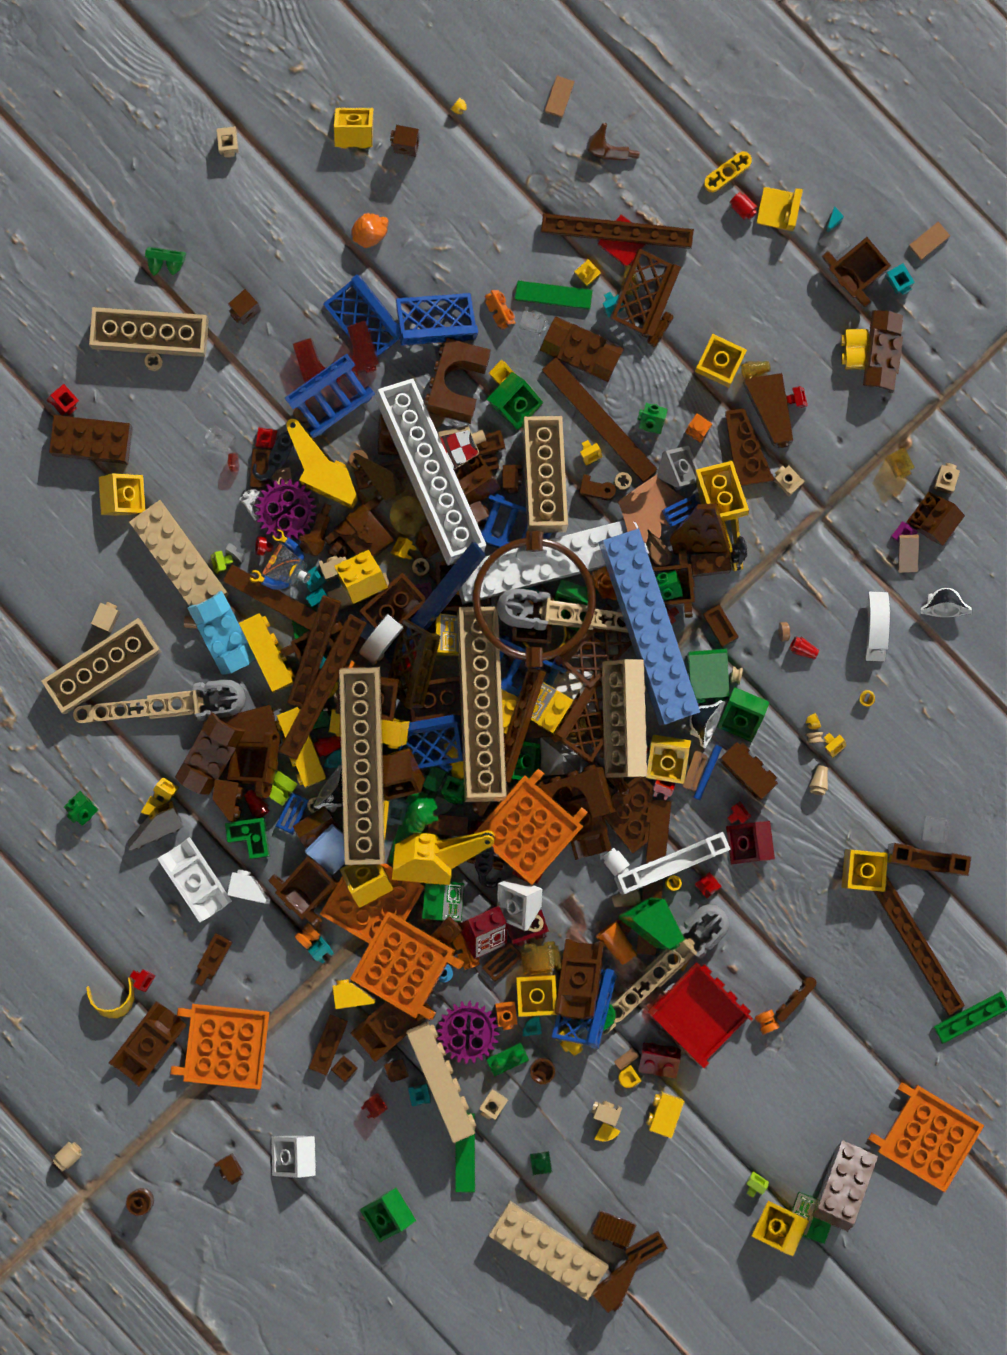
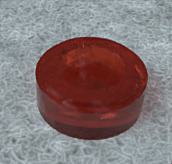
[228,452,239,472]

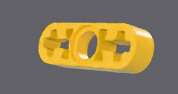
[704,151,752,193]

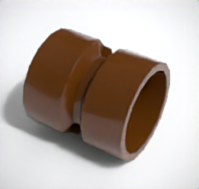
[530,1058,555,1084]
[126,1188,154,1216]

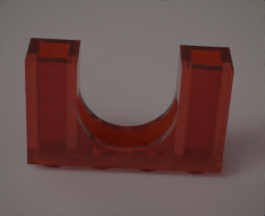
[293,321,380,383]

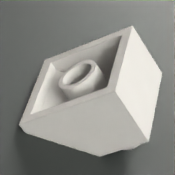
[227,869,269,903]
[497,877,542,931]
[271,1136,316,1177]

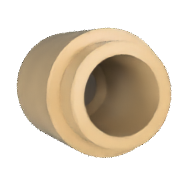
[53,1142,82,1171]

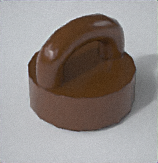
[328,538,348,558]

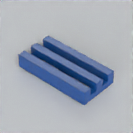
[662,494,700,527]
[275,792,309,835]

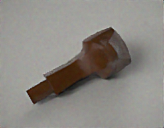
[586,122,640,160]
[299,503,331,556]

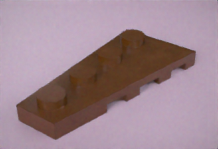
[725,408,775,486]

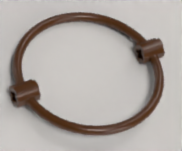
[472,531,596,668]

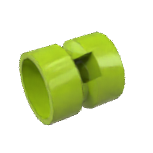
[269,771,298,806]

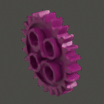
[254,479,316,539]
[437,1000,499,1064]

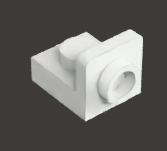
[240,489,271,521]

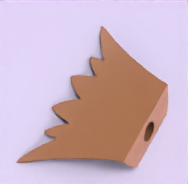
[618,474,694,543]

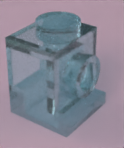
[387,798,409,826]

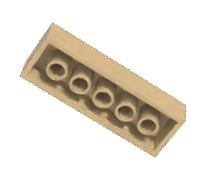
[89,307,209,357]
[522,416,568,533]
[129,500,229,606]
[41,618,162,714]
[602,659,647,778]
[407,1021,477,1143]
[489,1201,609,1300]

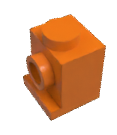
[685,413,712,443]
[495,1001,518,1030]

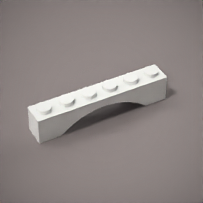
[614,832,731,896]

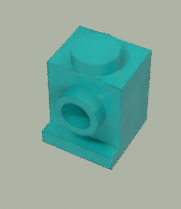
[885,263,915,295]

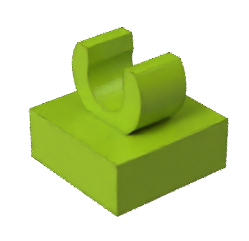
[210,551,233,574]
[746,1171,769,1198]

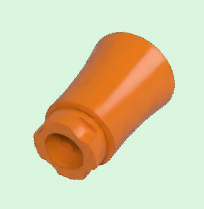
[596,920,637,965]

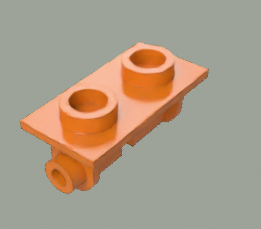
[484,290,516,330]
[453,932,480,970]

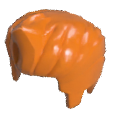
[351,213,389,248]
[592,566,617,600]

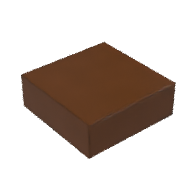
[331,1055,358,1082]

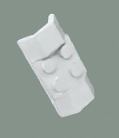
[157,837,232,923]

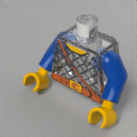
[249,529,311,590]

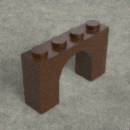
[424,338,491,424]
[536,765,616,818]
[887,843,971,876]

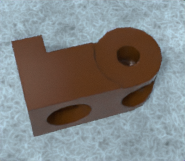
[579,474,616,501]

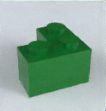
[225,818,270,859]

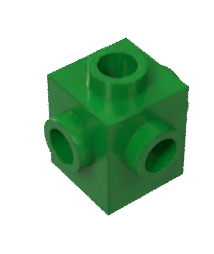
[637,403,668,434]
[655,570,683,601]
[64,791,99,826]

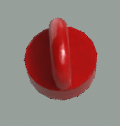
[255,536,274,556]

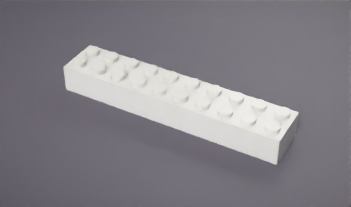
[375,379,486,566]
[459,520,649,605]

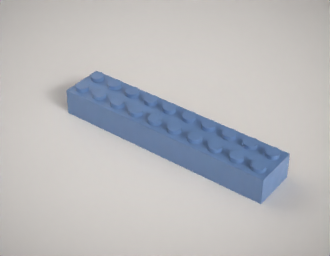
[598,528,700,725]

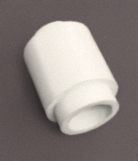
[602,848,630,877]

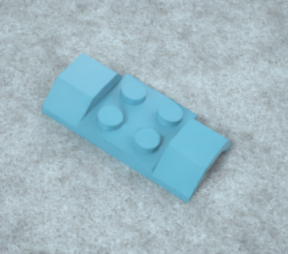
[187,590,256,675]

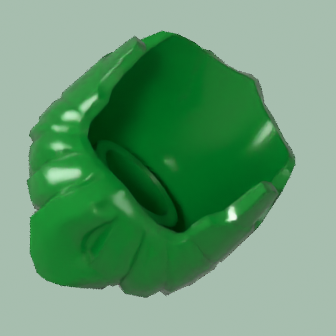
[406,797,439,833]

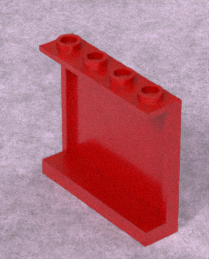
[648,962,753,1068]

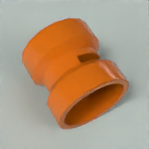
[294,923,321,950]
[755,1009,780,1035]

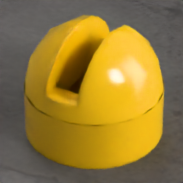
[451,98,467,114]
[860,690,875,706]
[805,713,821,730]
[665,875,682,891]

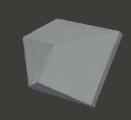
[657,446,698,492]
[540,737,582,776]

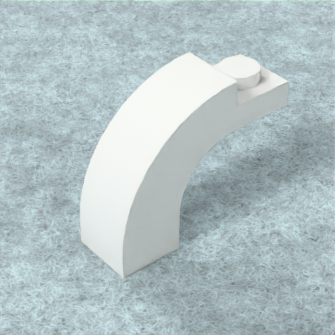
[865,592,890,661]
[359,615,403,665]

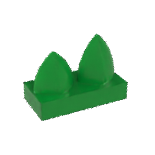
[145,247,186,276]
[486,1042,529,1077]

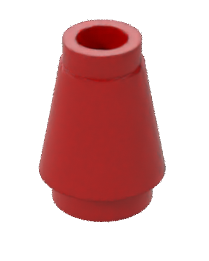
[789,636,819,660]
[314,736,342,757]
[244,790,270,818]

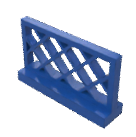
[323,274,401,363]
[395,293,478,346]
[387,715,463,769]
[552,969,617,1049]

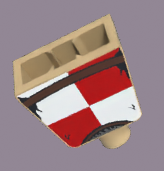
[438,425,486,469]

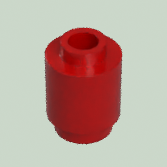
[729,192,757,220]

